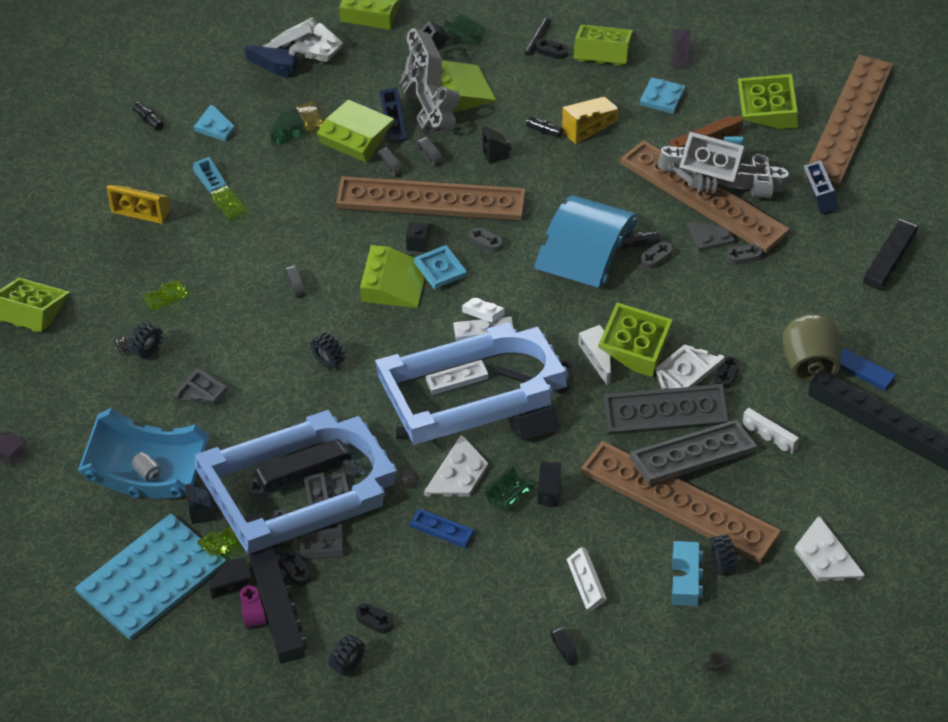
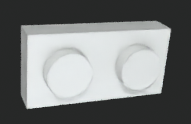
[462,298,505,323]

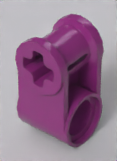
[240,586,266,629]

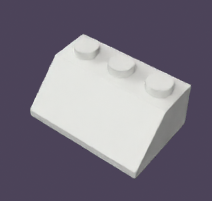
[679,132,744,183]

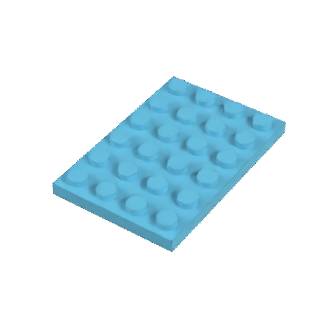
[75,513,226,641]

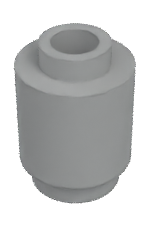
[132,452,161,482]

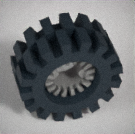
[127,321,163,359]
[310,332,346,370]
[710,534,737,575]
[328,634,366,676]

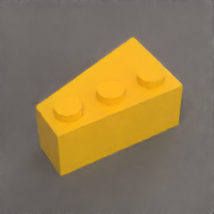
[562,97,618,144]

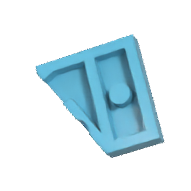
[194,105,235,141]

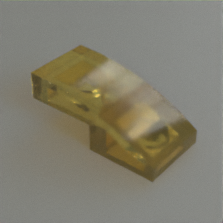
[296,101,322,131]

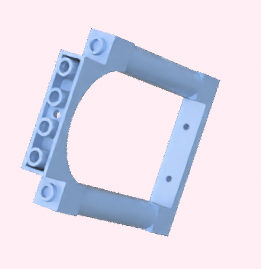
[375,322,568,445]
[195,410,397,554]

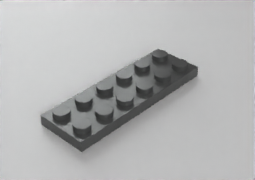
[603,384,728,434]
[630,419,757,485]

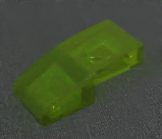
[210,185,246,220]
[143,280,187,311]
[197,526,241,556]

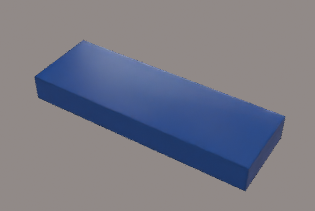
[840,348,896,391]
[410,508,475,549]

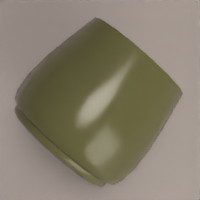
[782,315,841,383]

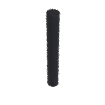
[524,17,550,56]
[494,366,533,383]

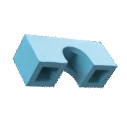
[672,541,703,606]

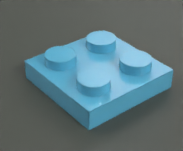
[640,77,685,114]
[414,245,467,289]

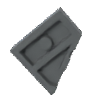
[687,222,735,252]
[173,368,228,405]

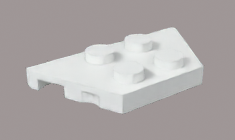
[262,17,316,48]
[289,23,343,62]
[655,345,725,389]
[424,436,488,496]
[794,517,864,581]

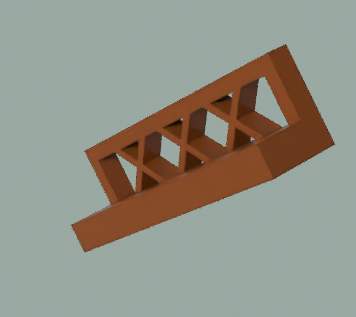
[669,115,744,148]

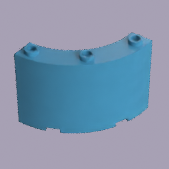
[534,195,637,288]
[78,408,209,499]

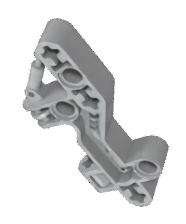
[400,28,460,134]
[658,146,789,199]

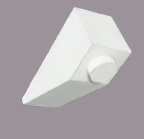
[579,325,611,385]

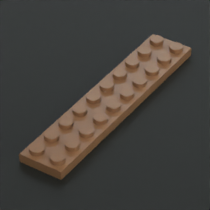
[804,55,893,187]
[620,141,790,253]
[336,176,525,221]
[581,441,781,564]

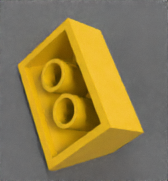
[106,185,171,224]

